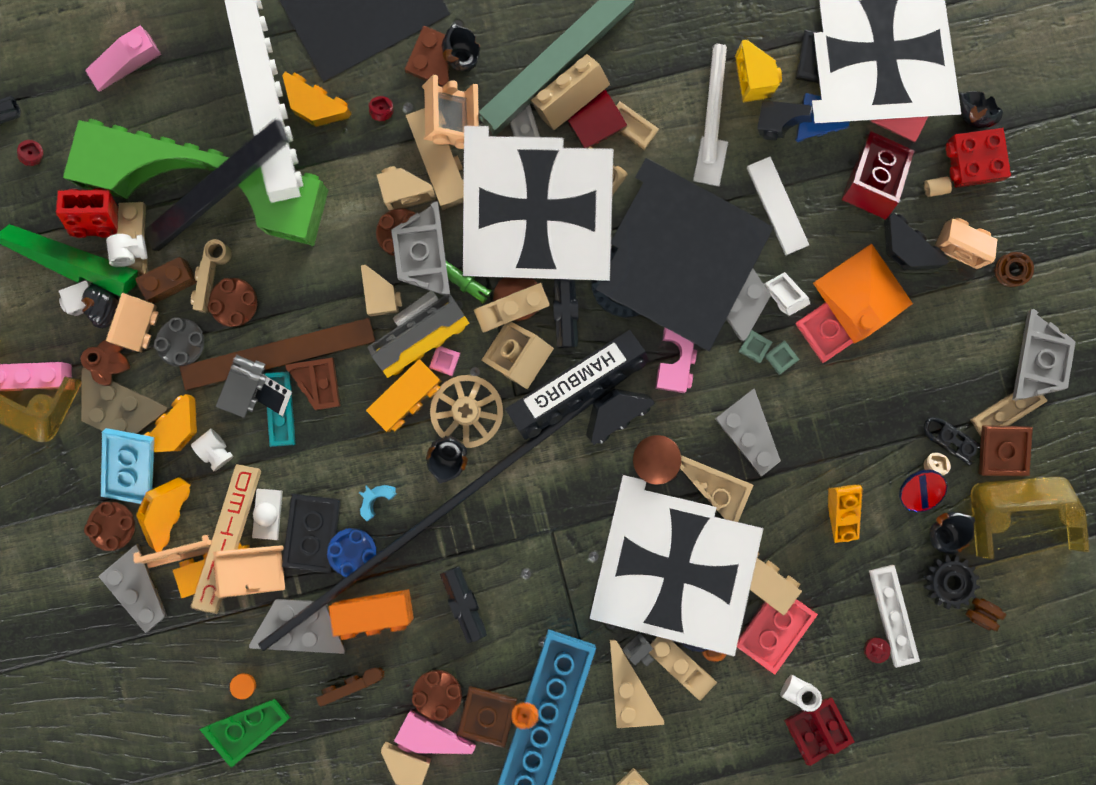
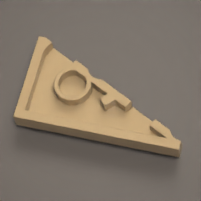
[680,455,753,522]
[610,639,664,728]

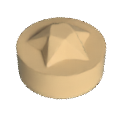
[924,453,951,477]

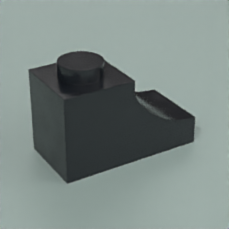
[757,100,814,140]

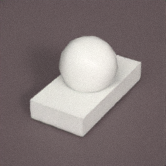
[764,272,810,316]
[252,489,283,540]

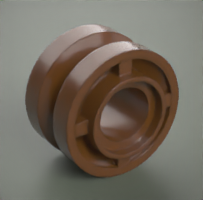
[994,252,1034,287]
[965,598,1007,632]

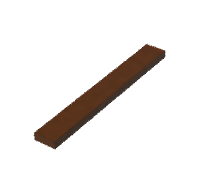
[180,318,376,391]

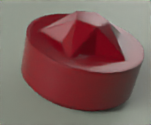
[369,96,393,121]
[17,140,43,166]
[864,637,891,663]

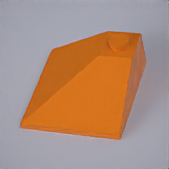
[813,244,913,344]

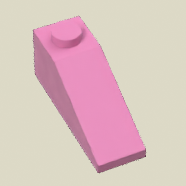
[85,25,161,92]
[394,710,476,754]

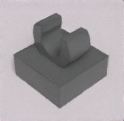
[622,633,654,666]

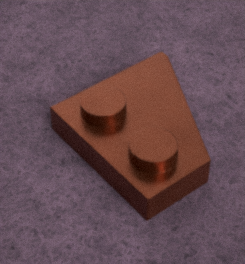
[285,358,341,410]

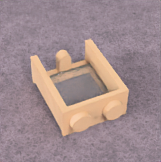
[422,75,479,149]

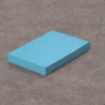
[101,428,154,504]

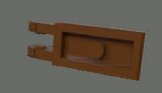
[316,667,385,707]

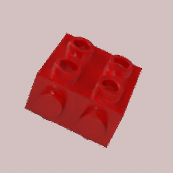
[946,128,1011,188]
[56,188,119,238]

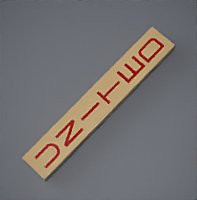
[191,464,261,614]

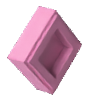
[429,346,461,376]

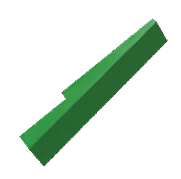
[0,224,138,297]

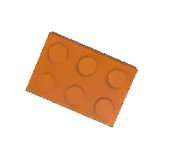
[329,589,414,640]

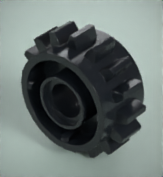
[923,555,980,609]

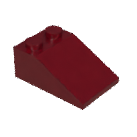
[842,131,914,219]

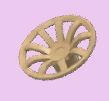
[430,375,503,448]

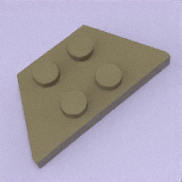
[81,367,170,434]

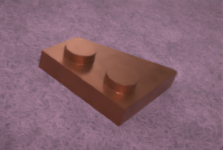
[405,26,449,87]

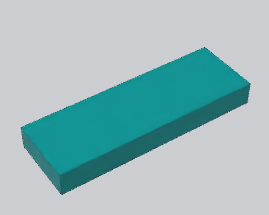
[264,372,296,447]

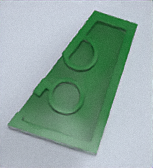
[199,698,290,768]

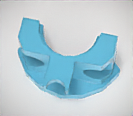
[359,485,397,521]

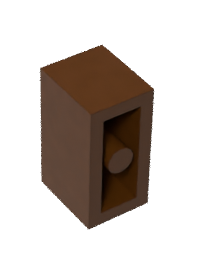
[135,257,197,304]

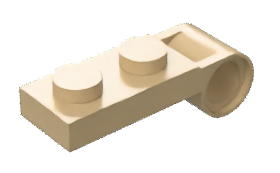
[117,202,148,275]
[191,239,232,313]
[474,283,550,333]
[649,637,717,701]

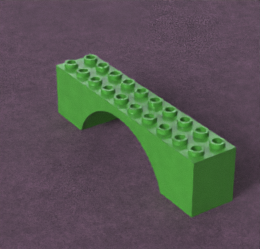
[63,119,329,246]

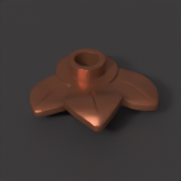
[81,340,131,386]

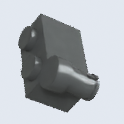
[216,354,267,418]

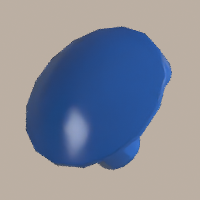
[327,528,376,577]

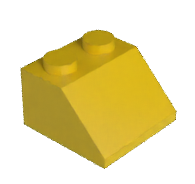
[735,40,782,102]

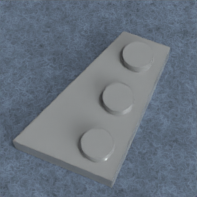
[715,388,781,476]
[98,544,167,633]

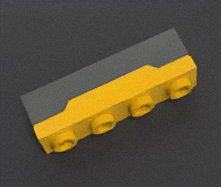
[368,295,470,378]

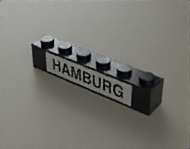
[505,330,649,440]

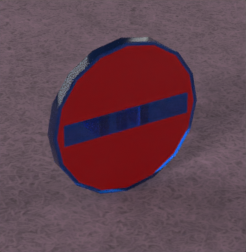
[899,469,948,512]

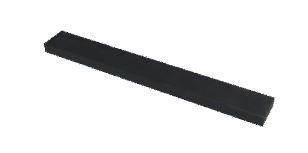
[145,119,290,251]

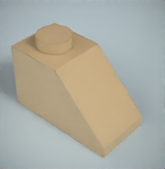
[361,265,402,317]
[381,742,431,785]

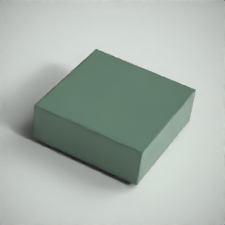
[738,330,772,364]
[765,340,800,375]

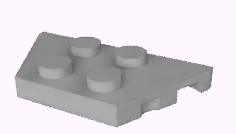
[392,202,450,296]
[727,269,771,341]
[1012,309,1076,401]
[249,599,346,654]

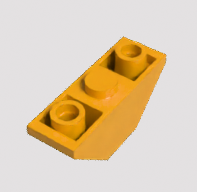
[282,72,351,127]
[144,394,197,453]
[136,477,190,552]
[828,485,862,543]

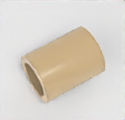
[924,176,952,197]

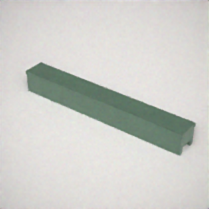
[479,0,635,137]

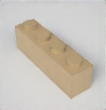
[406,108,464,211]

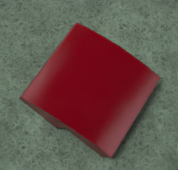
[566,89,628,149]
[784,697,854,766]

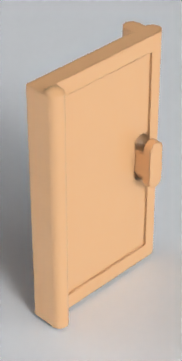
[133,535,212,568]
[213,545,285,598]

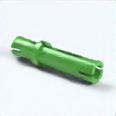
[446,261,492,304]

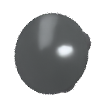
[154,317,204,367]

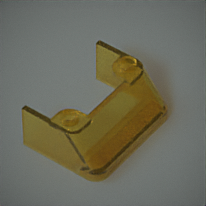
[0,340,81,442]
[971,477,1089,559]

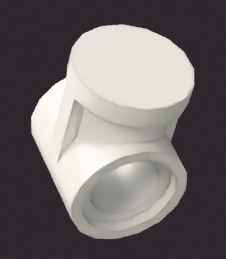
[106,234,147,267]
[191,428,233,471]
[780,674,822,712]

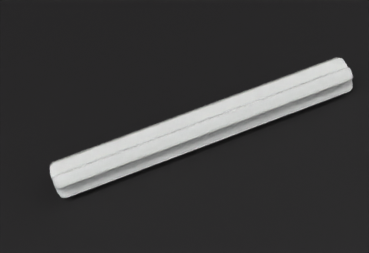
[702,44,727,164]

